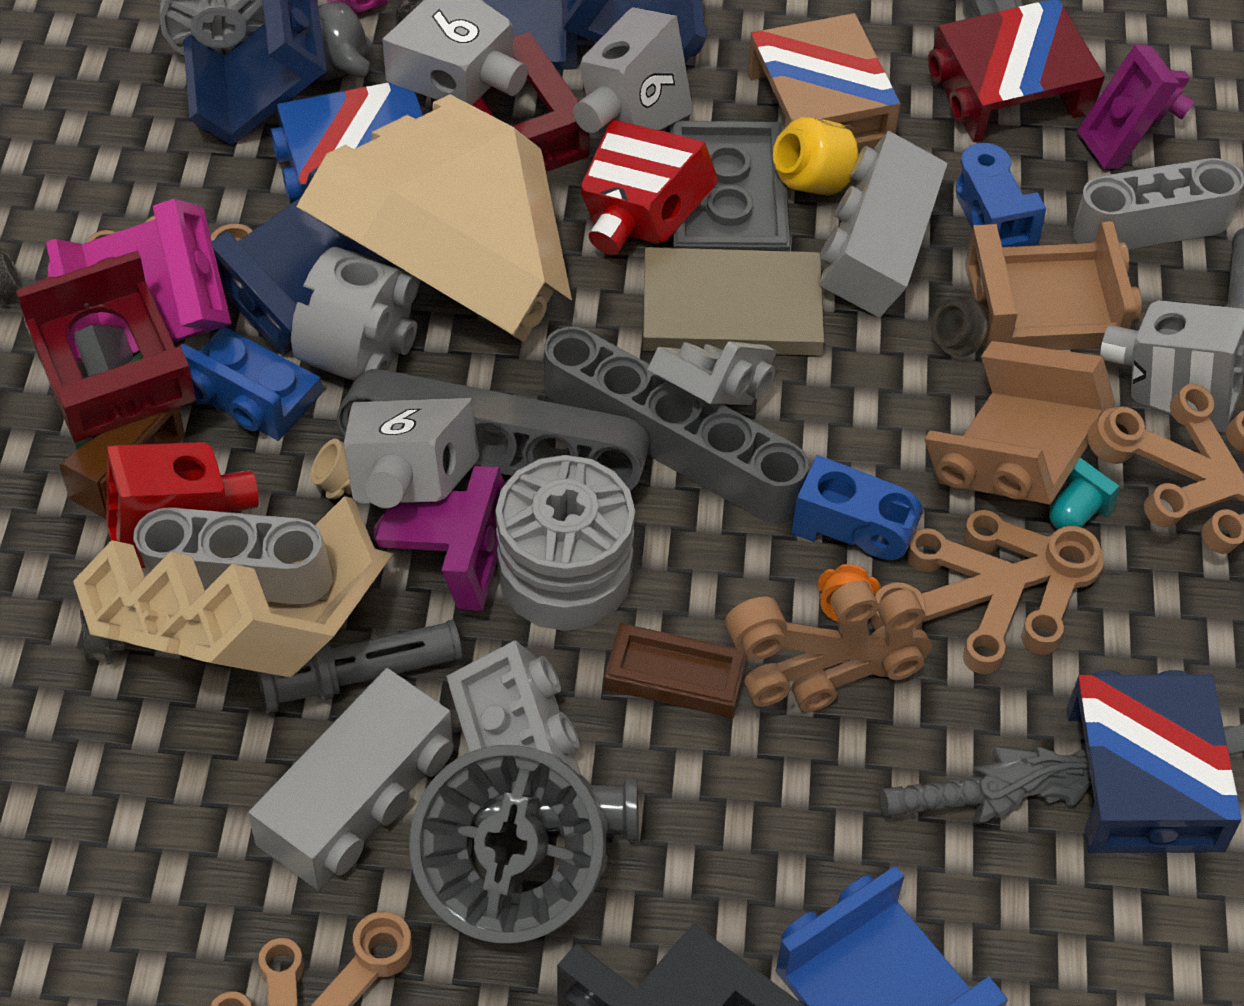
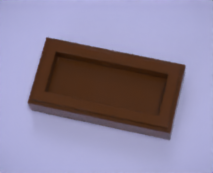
[604,623,748,718]

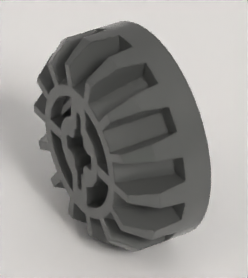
[409,745,608,943]

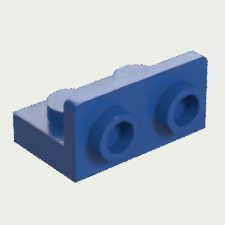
[180,327,323,441]

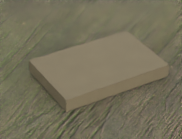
[643,247,824,356]

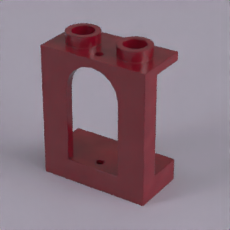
[431,32,590,172]
[16,250,196,443]

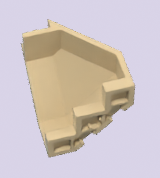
[296,94,572,342]
[73,496,393,678]

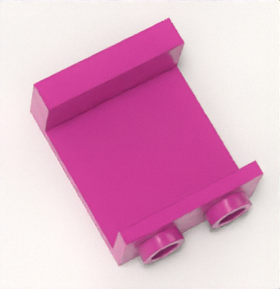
[46,199,231,362]

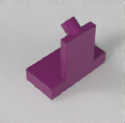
[1077,44,1195,169]
[374,466,505,611]

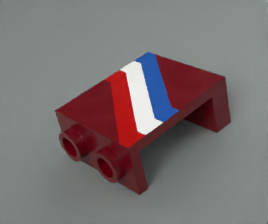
[928,0,1105,143]

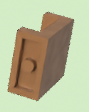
[965,221,1142,351]

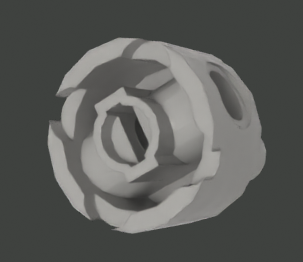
[291,247,420,381]

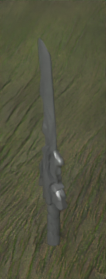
[879,724,1244,824]

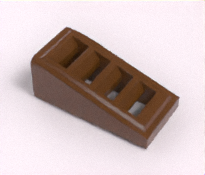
[59,407,185,519]

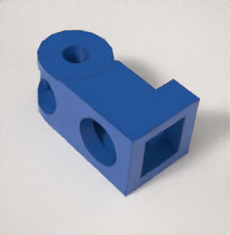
[955,143,1046,247]
[791,455,923,560]

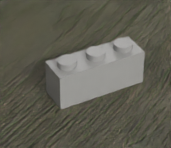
[819,130,948,318]
[248,668,454,891]

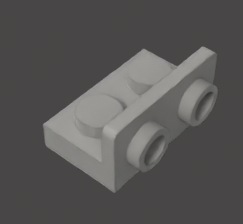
[647,341,777,405]
[446,640,580,774]

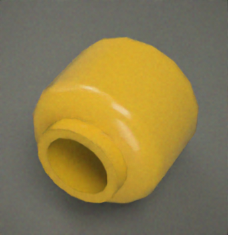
[773,117,858,196]

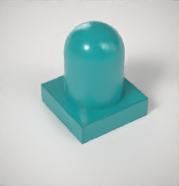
[1049,458,1119,529]

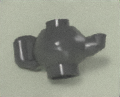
[315,1,371,82]

